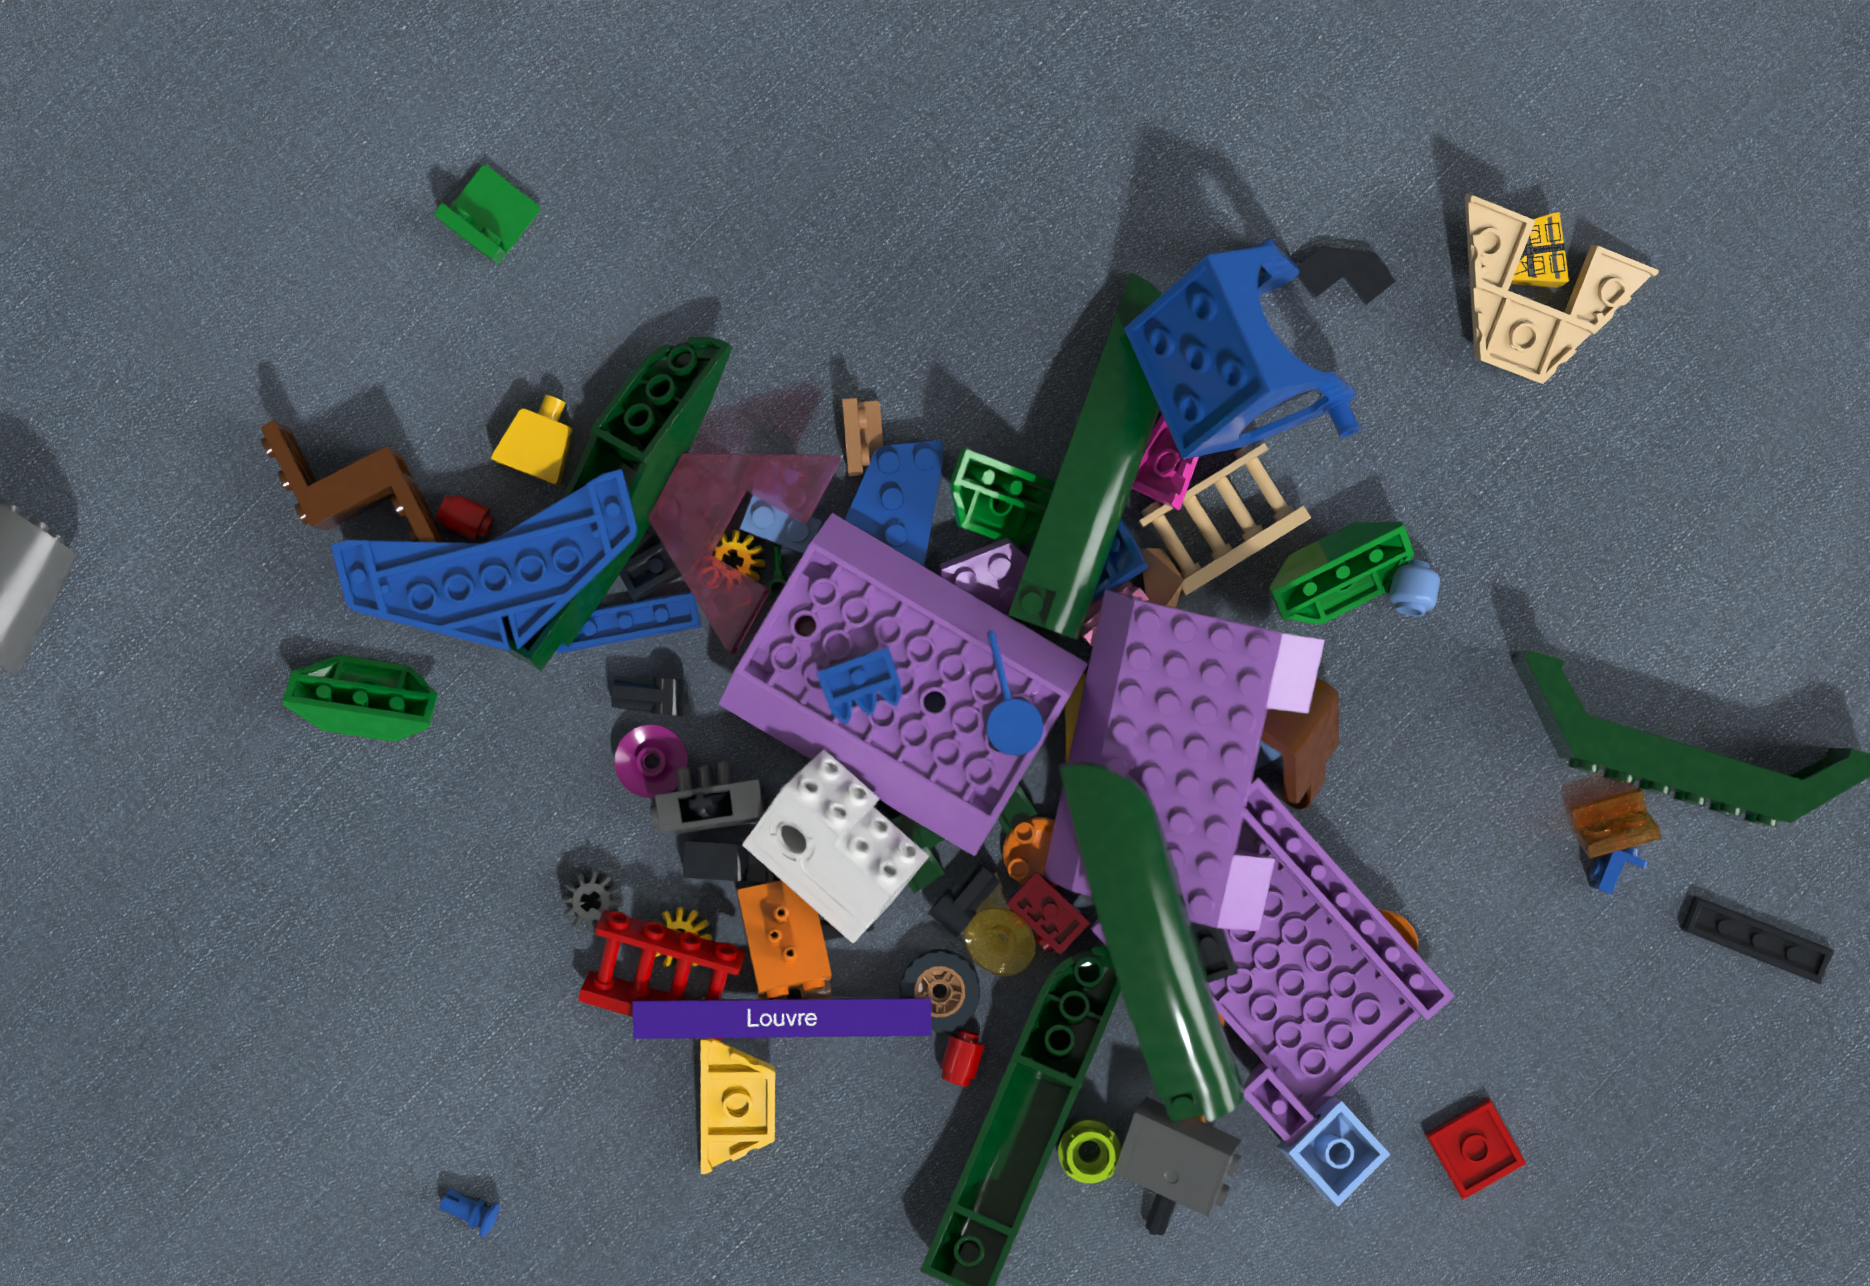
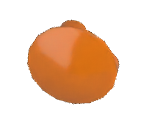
[1003,817,1058,886]

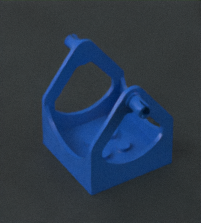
[1124,239,1361,459]

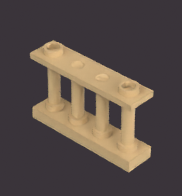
[1137,443,1311,597]

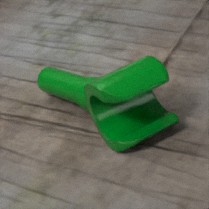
[767,546,788,597]

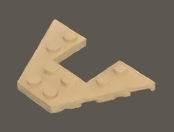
[1465,194,1659,384]

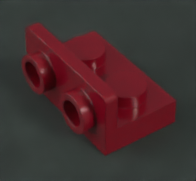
[1006,871,1091,955]

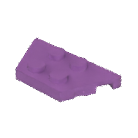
[938,537,1029,616]

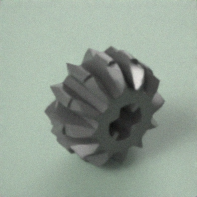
[561,869,625,932]

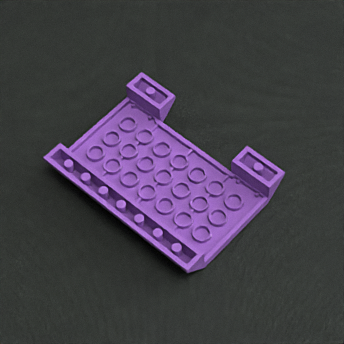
[1043,589,1325,931]
[1091,777,1455,1146]

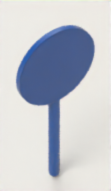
[987,630,1043,756]

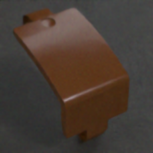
[1261,677,1339,809]

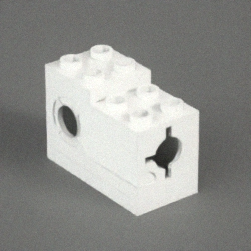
[742,749,929,944]

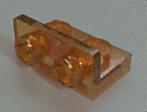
[1571,788,1661,858]

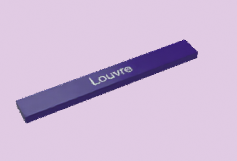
[633,997,931,1039]

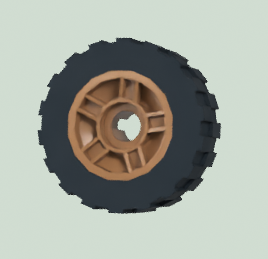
[899,949,980,1033]

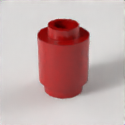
[436,494,494,542]
[940,1029,985,1087]

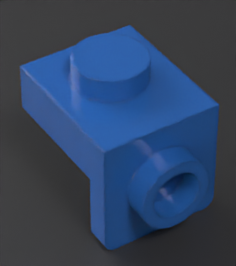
[1589,843,1648,895]

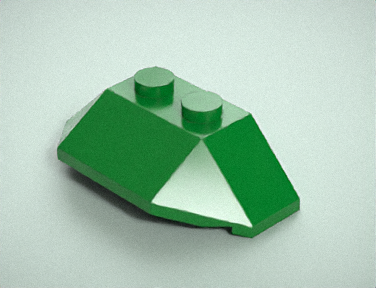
[950,448,1055,546]
[1269,522,1415,625]
[282,655,438,742]

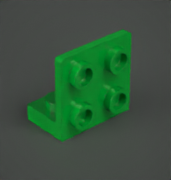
[433,165,541,266]

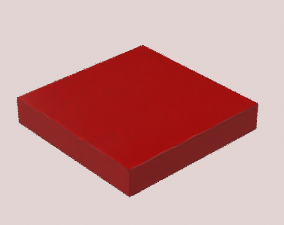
[1424,1098,1527,1200]

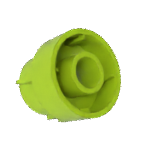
[1057,1117,1121,1184]

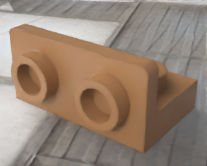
[842,398,883,477]

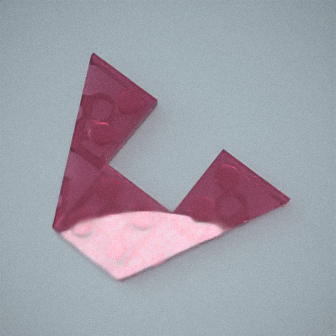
[648,454,842,654]

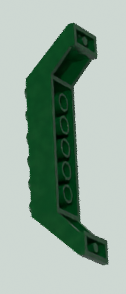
[1511,650,1870,828]

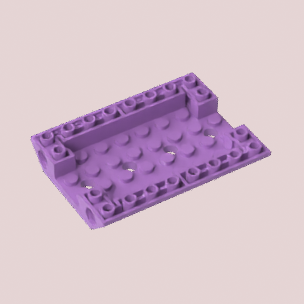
[719,513,1088,856]

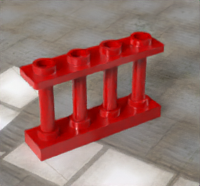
[578,910,746,1041]

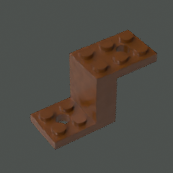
[261,420,447,543]

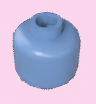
[1389,560,1440,617]

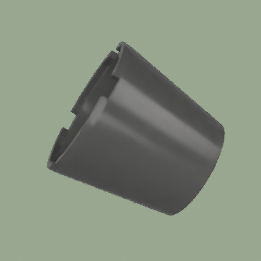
[0,498,78,677]

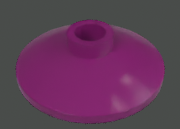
[614,725,688,798]

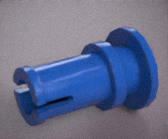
[440,1188,500,1238]

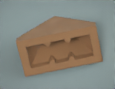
[1140,548,1184,608]

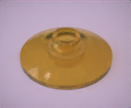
[965,908,1036,976]

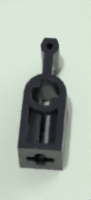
[683,840,780,883]

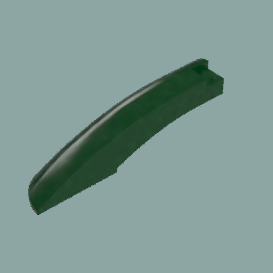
[1008,272,1162,640]
[503,337,732,671]
[1060,762,1245,1122]
[920,946,1121,1286]

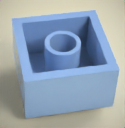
[1276,1097,1390,1207]

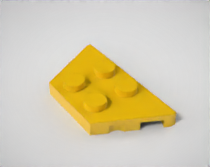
[701,1038,775,1174]

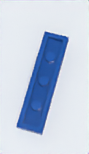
[556,591,702,654]

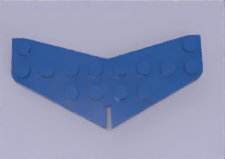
[845,440,946,714]
[330,469,638,651]

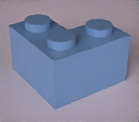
[740,460,824,555]

